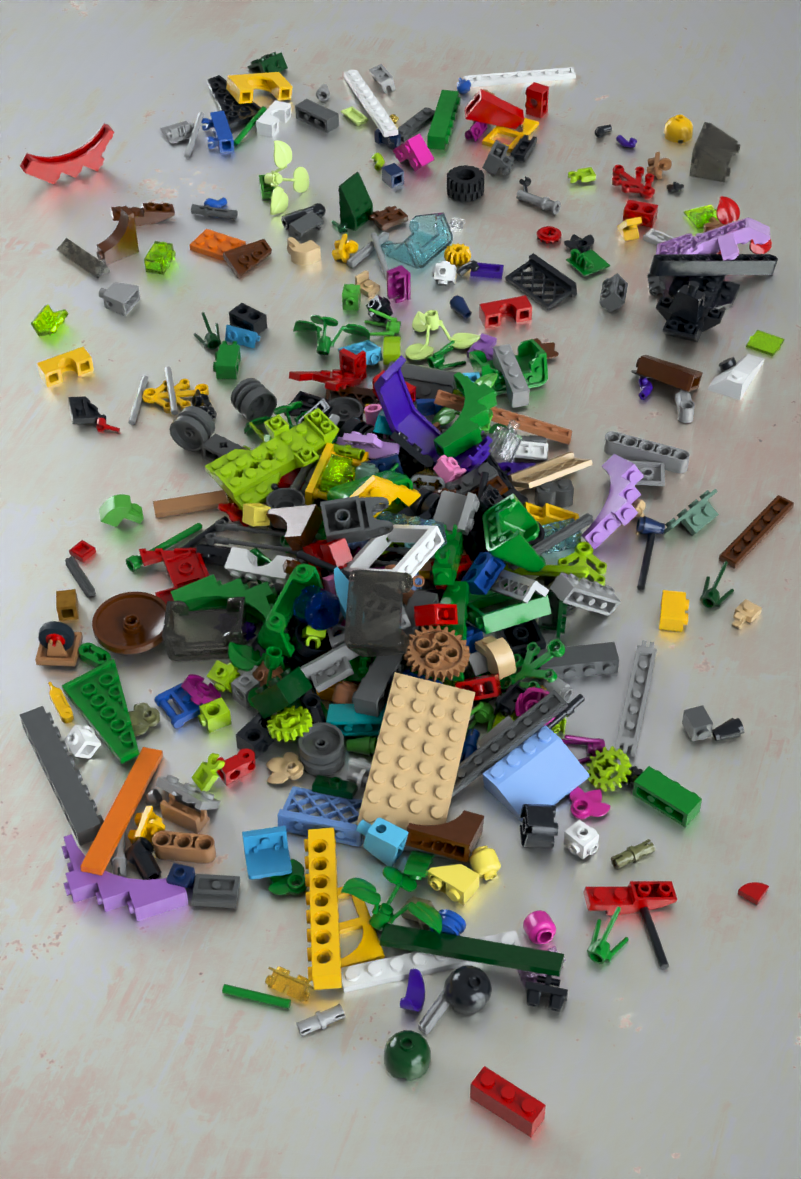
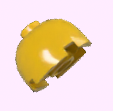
[664,115,693,143]

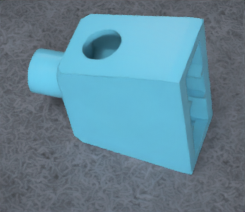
[356,818,409,867]

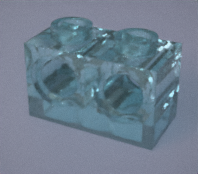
[542,518,582,554]

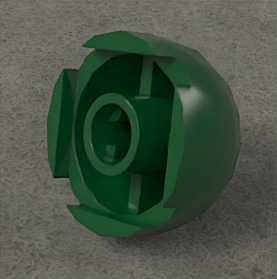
[384,1030,431,1081]

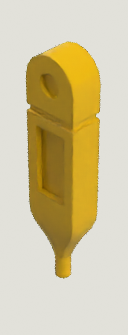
[48,682,74,723]

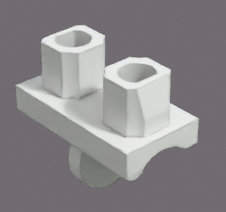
[347,757,371,788]

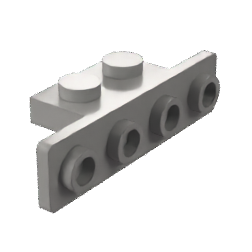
[300,636,366,693]

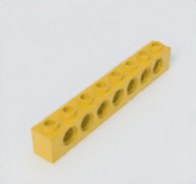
[304,828,342,990]

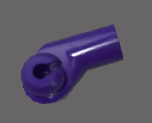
[616,135,637,148]
[638,377,653,400]

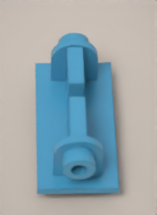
[225,325,260,348]

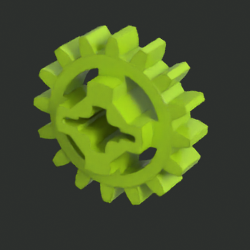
[267,706,313,742]
[586,746,632,792]

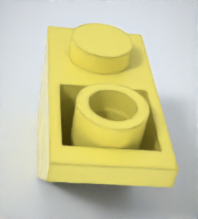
[428,864,479,905]

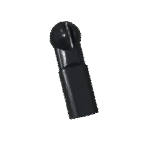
[281,203,326,229]

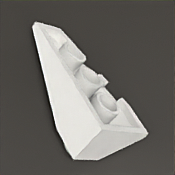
[708,354,764,400]

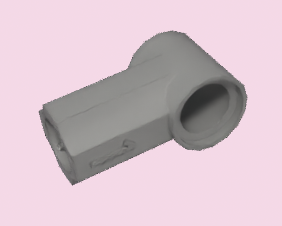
[675,390,695,423]

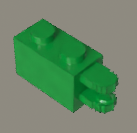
[213,341,241,380]

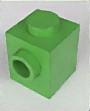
[342,284,361,311]

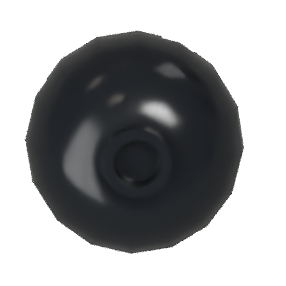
[444,965,492,1015]

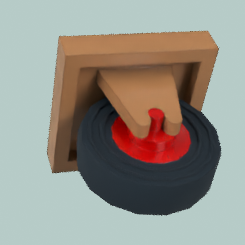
[35,621,83,667]

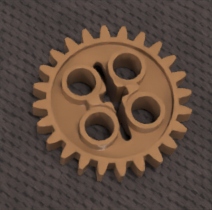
[403,625,470,682]

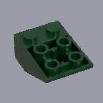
[338,172,373,231]

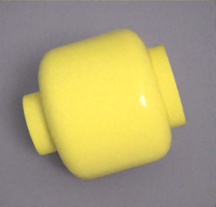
[469,846,501,880]

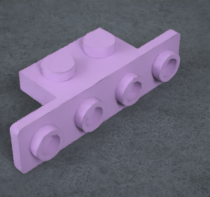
[336,431,400,459]

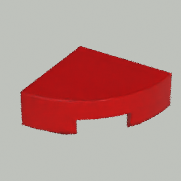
[738,882,769,905]

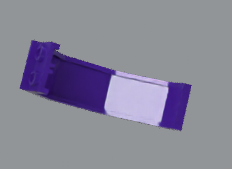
[374,355,493,474]

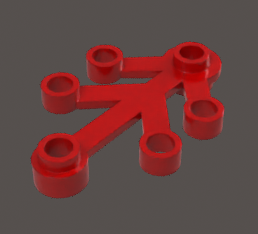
[612,165,655,199]

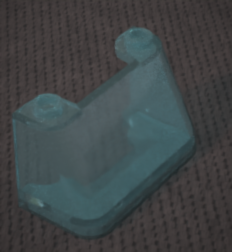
[381,212,453,269]

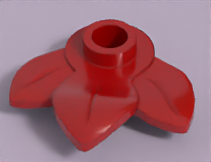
[218,502,249,527]

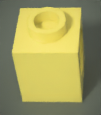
[242,503,271,527]

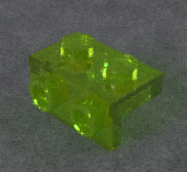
[31,305,68,337]

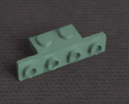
[664,489,719,536]

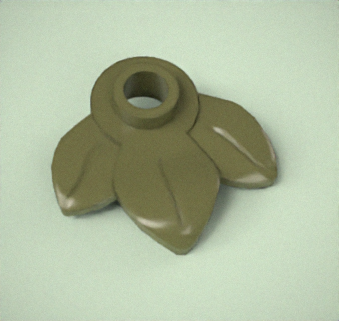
[129,703,160,737]

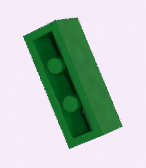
[633,766,702,827]

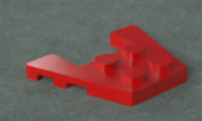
[289,369,361,391]
[139,548,209,606]

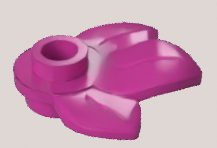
[570,787,611,819]

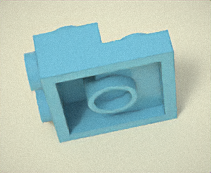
[338,340,383,365]

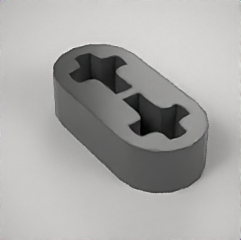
[410,474,445,491]

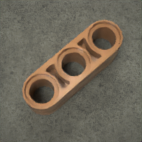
[152,831,216,864]

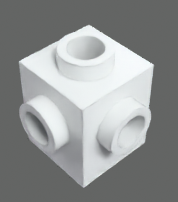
[432,261,457,285]
[64,724,101,759]
[564,819,599,860]

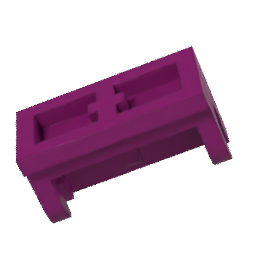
[387,265,411,303]

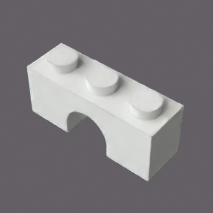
[255,100,292,138]

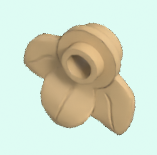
[266,752,304,784]

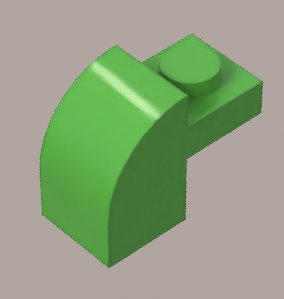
[99,494,144,527]

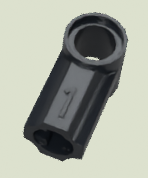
[125,837,162,880]

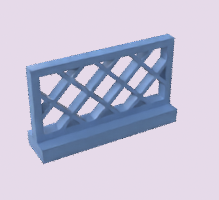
[278,786,363,847]

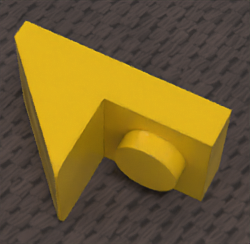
[617,217,642,241]

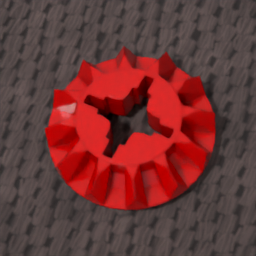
[537,226,561,244]

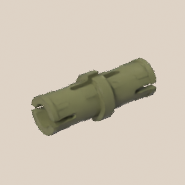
[611,839,655,870]

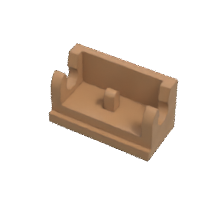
[160,794,210,834]

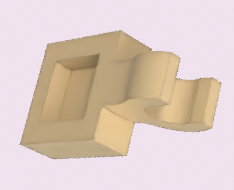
[732,599,762,628]

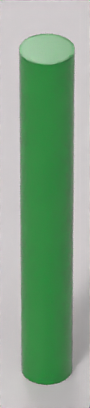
[222,984,291,1009]

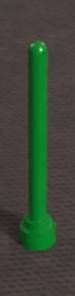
[126,523,202,572]

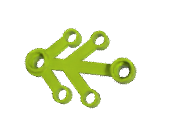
[557,542,607,586]

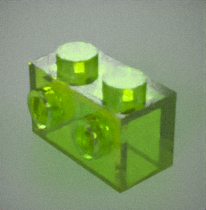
[144,241,176,275]

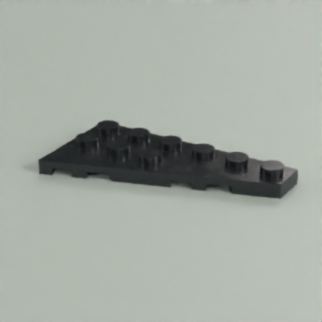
[207,75,261,129]

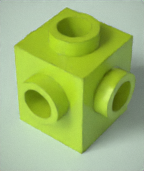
[206,660,241,693]

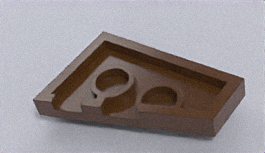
[223,239,272,278]

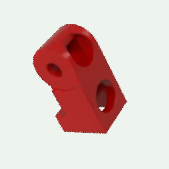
[216,749,256,786]

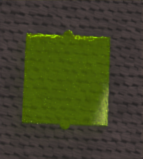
[746,330,784,356]

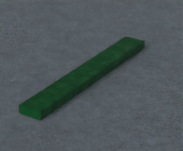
[380,923,564,977]

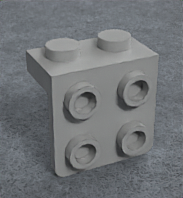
[432,490,480,535]

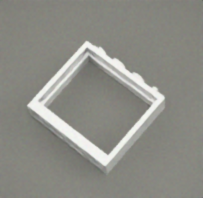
[343,525,445,590]

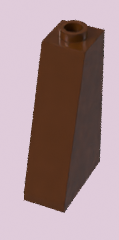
[636,355,703,392]

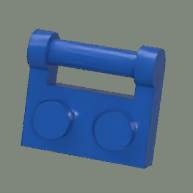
[154,683,203,729]

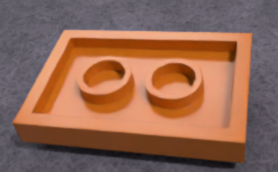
[189,229,246,262]

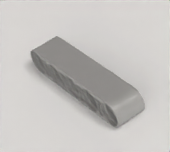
[604,431,690,473]

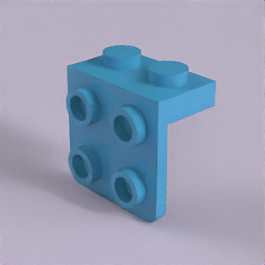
[242,826,292,879]

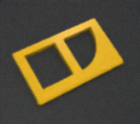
[482,118,539,153]
[323,887,385,968]

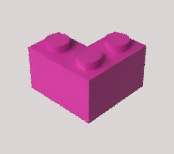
[393,133,435,171]

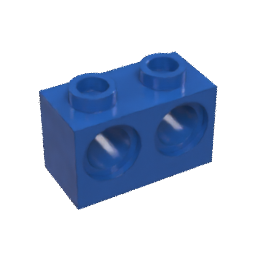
[461,552,506,595]

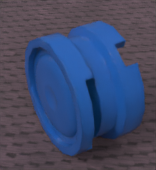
[430,909,466,936]

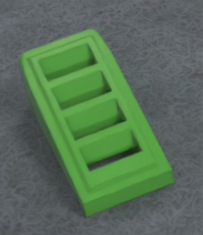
[259,175,275,200]

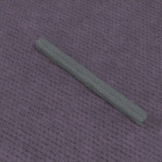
[507,513,593,571]

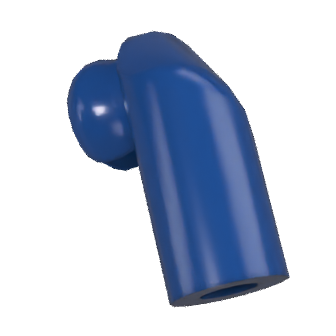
[204,197,227,208]

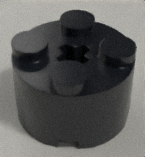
[520,804,558,848]

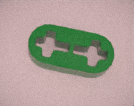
[78,643,112,668]

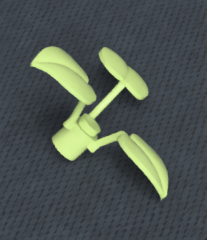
[264,141,309,215]
[405,310,480,360]

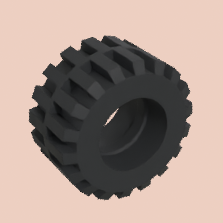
[447,165,485,202]

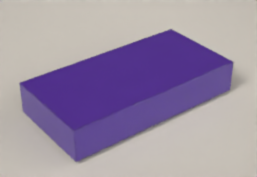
[470,263,504,279]

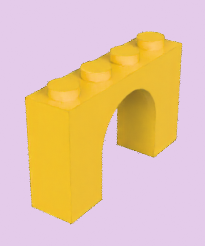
[226,72,293,104]

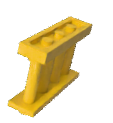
[305,443,369,505]

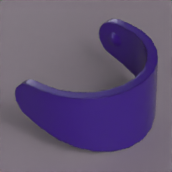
[400,968,425,1012]

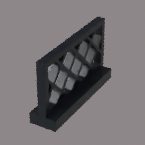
[505,253,577,310]

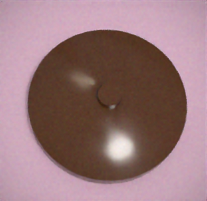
[92,592,171,654]

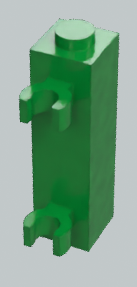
[432,524,464,585]

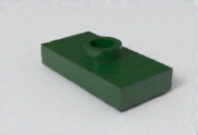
[312,775,358,800]

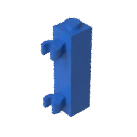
[202,111,234,153]

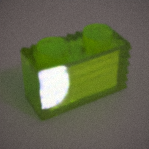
[320,454,355,492]

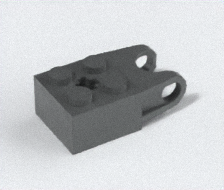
[320,496,394,544]

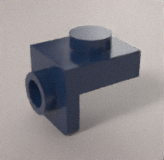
[166,863,196,890]

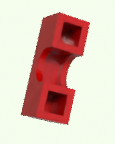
[479,295,532,329]
[303,538,353,571]

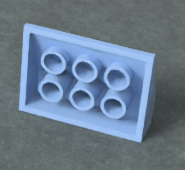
[483,725,589,822]

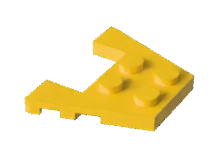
[350,475,421,518]

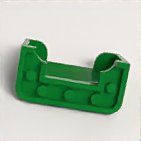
[469,339,548,395]
[327,470,413,508]
[483,494,546,572]
[257,564,325,657]

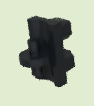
[525,975,568,1012]

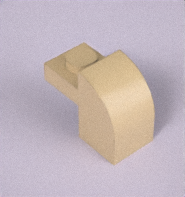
[287,237,321,265]
[475,635,516,680]

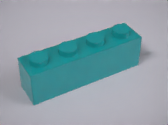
[326,703,387,736]

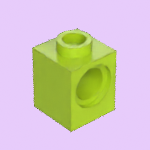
[198,697,232,733]

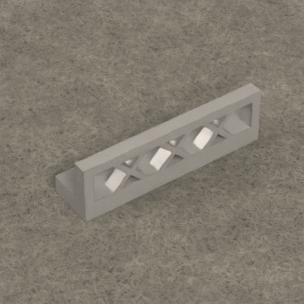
[489,569,549,603]

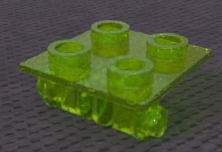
[683,205,718,229]

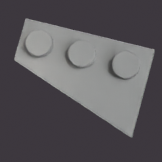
[156,775,221,810]

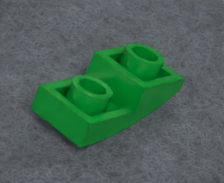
[403,851,434,880]

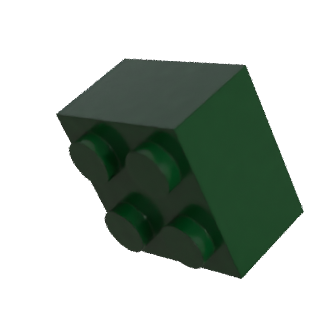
[251,667,312,719]

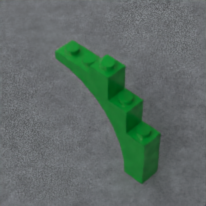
[433,372,497,458]
[171,574,278,624]

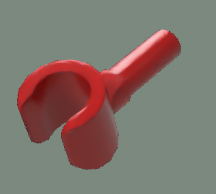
[96,418,120,432]

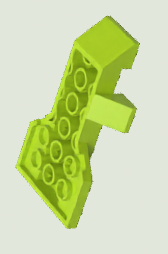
[205,408,339,511]

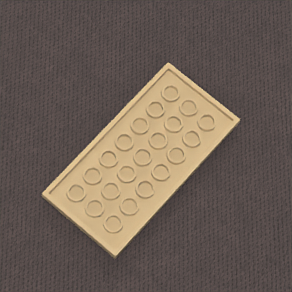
[356,672,475,830]

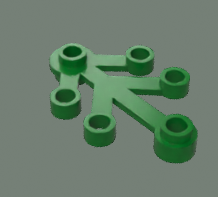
[500,639,565,694]

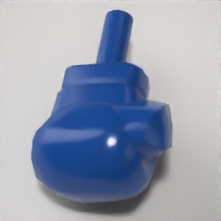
[457,78,471,95]

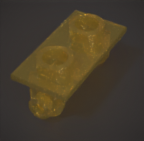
[265,966,314,1002]

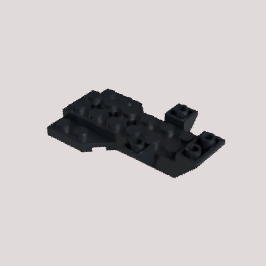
[656,276,740,342]

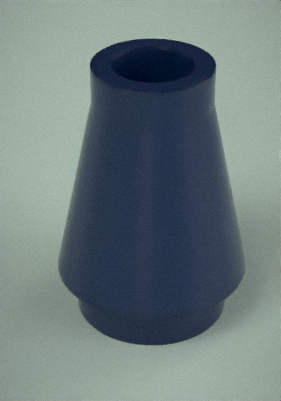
[450,295,472,319]
[636,516,665,534]

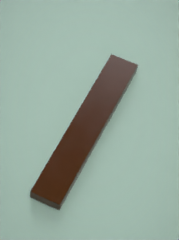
[719,495,794,569]

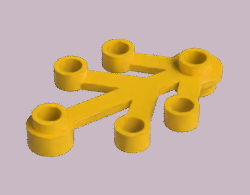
[142,379,209,413]

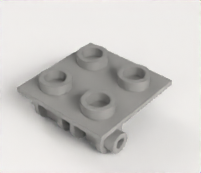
[160,121,198,143]

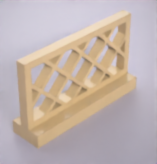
[508,452,593,491]

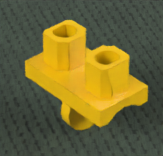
[332,233,359,263]
[127,806,166,844]

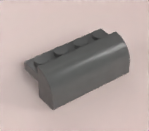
[387,361,457,399]

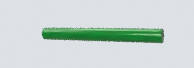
[234,106,267,146]

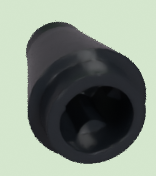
[712,718,744,741]

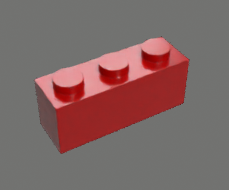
[470,1066,546,1137]

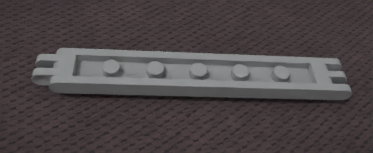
[615,640,657,757]

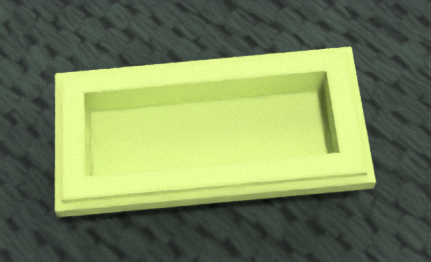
[341,106,369,126]

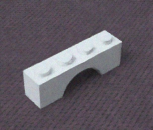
[224,547,297,587]

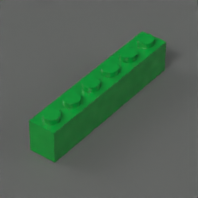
[427,90,461,150]

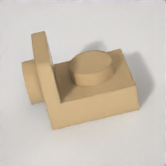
[355,270,380,298]

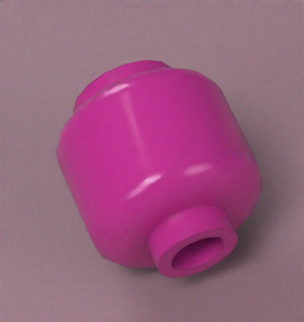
[523,910,556,945]

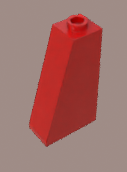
[464,89,524,129]

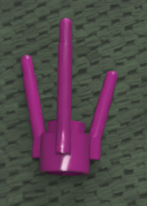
[561,735,605,764]

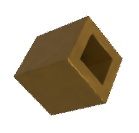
[56,589,79,621]

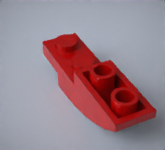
[583,881,677,916]

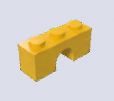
[37,347,94,387]

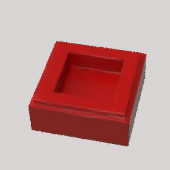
[69,540,96,563]

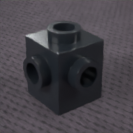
[366,295,393,323]

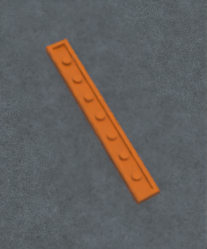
[80,747,163,876]

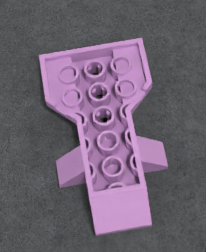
[656,217,771,261]

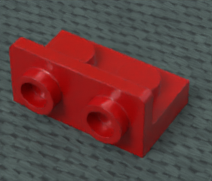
[339,348,367,382]

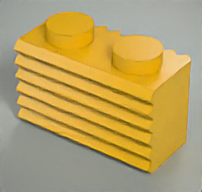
[659,590,689,632]

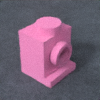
[433,455,467,484]

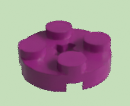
[181,674,221,705]

